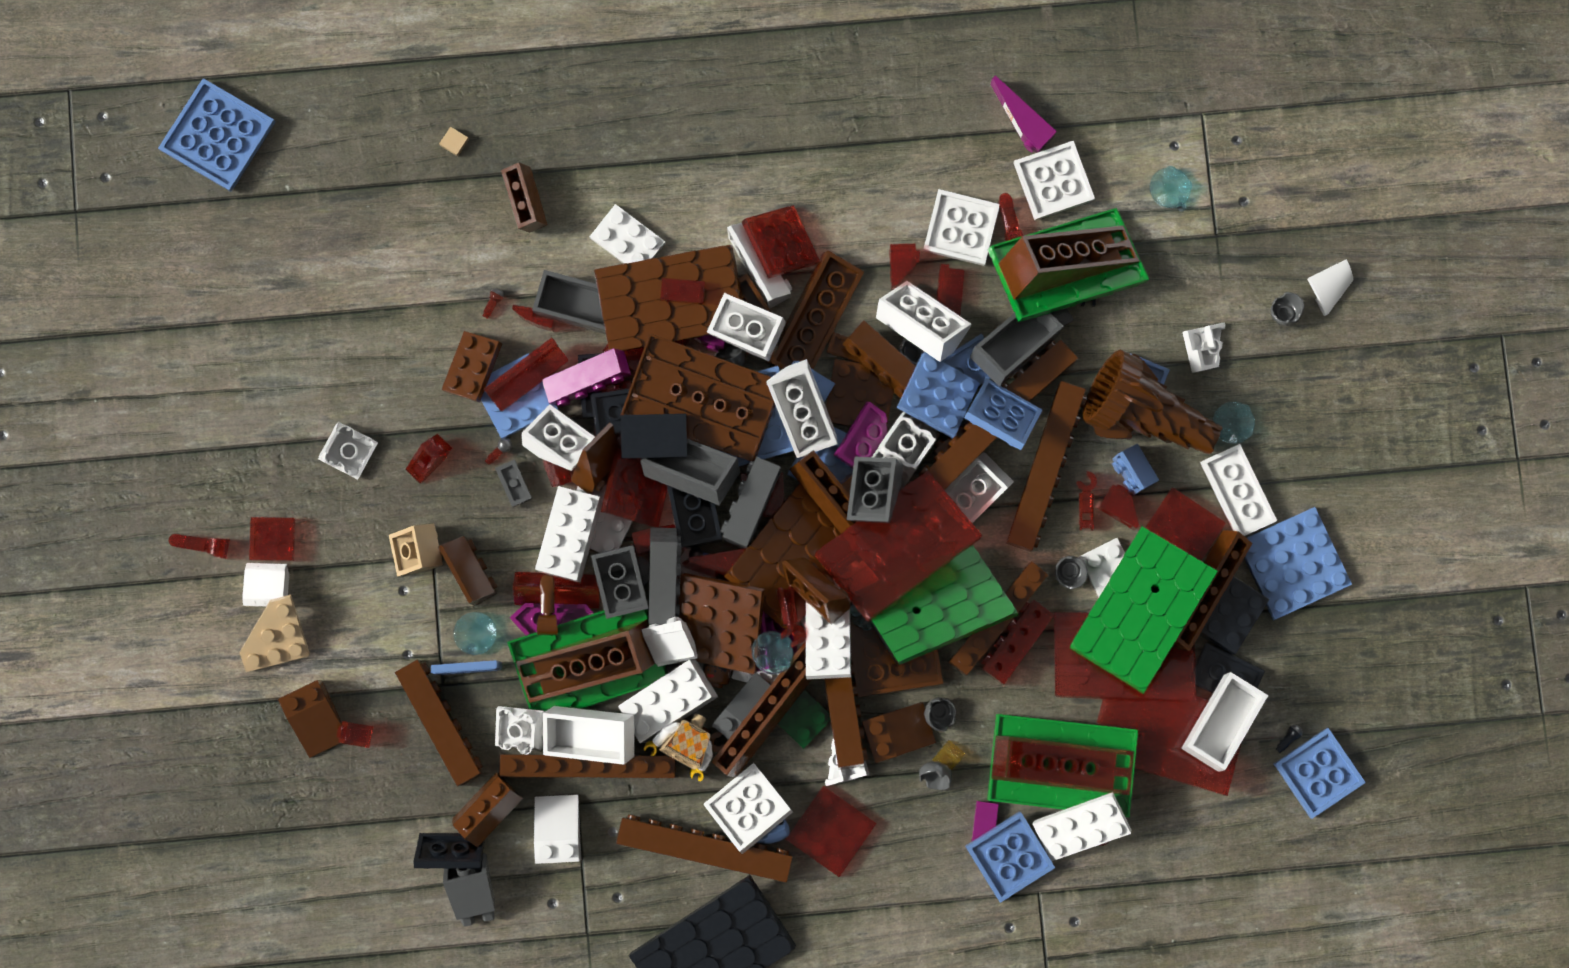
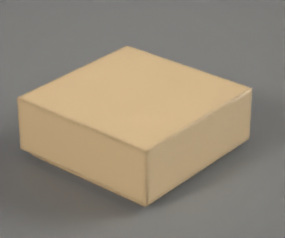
[439,127,469,157]

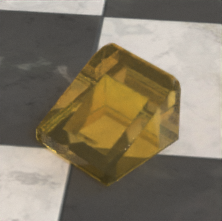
[932,740,965,770]

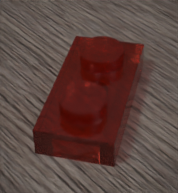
[660,278,705,304]

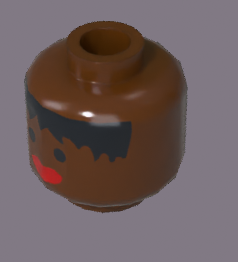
[703,664,732,689]

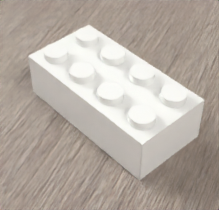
[535,486,603,583]
[618,660,718,743]
[1181,672,1268,772]
[543,706,634,764]

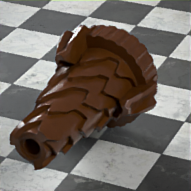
[1083,349,1222,455]

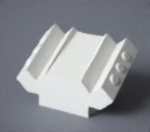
[872,412,940,491]

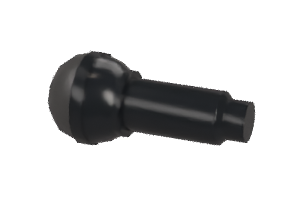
[1276,725,1303,753]

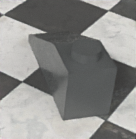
[712,673,771,739]

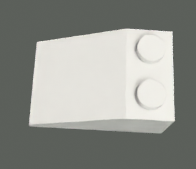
[707,293,786,361]
[522,404,595,471]
[935,452,1014,530]
[534,795,581,864]

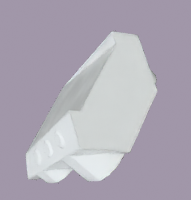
[318,422,378,480]
[243,563,289,606]
[642,617,697,667]
[495,706,544,755]

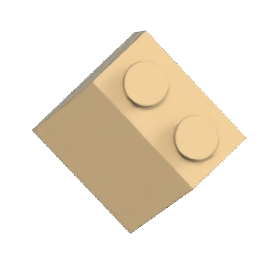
[389,523,443,577]

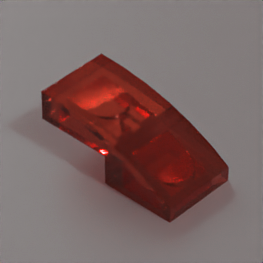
[512,305,555,332]

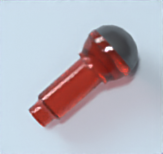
[482,288,504,319]

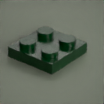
[778,690,831,749]

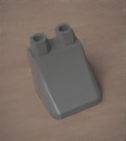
[443,853,495,927]

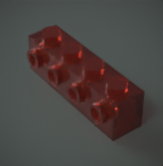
[981,600,1054,685]

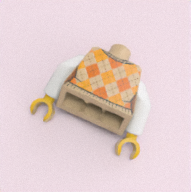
[644,714,713,781]

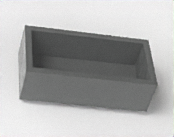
[532,270,606,334]
[970,313,1064,387]
[641,439,740,505]
[721,457,781,550]
[649,528,681,624]

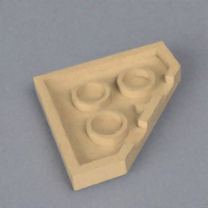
[240,594,310,672]

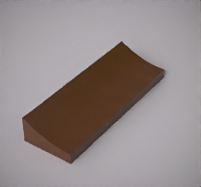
[765,251,864,370]

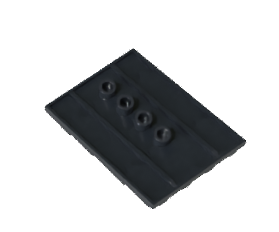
[629,875,796,968]

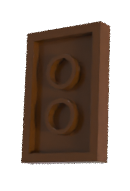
[441,331,503,403]

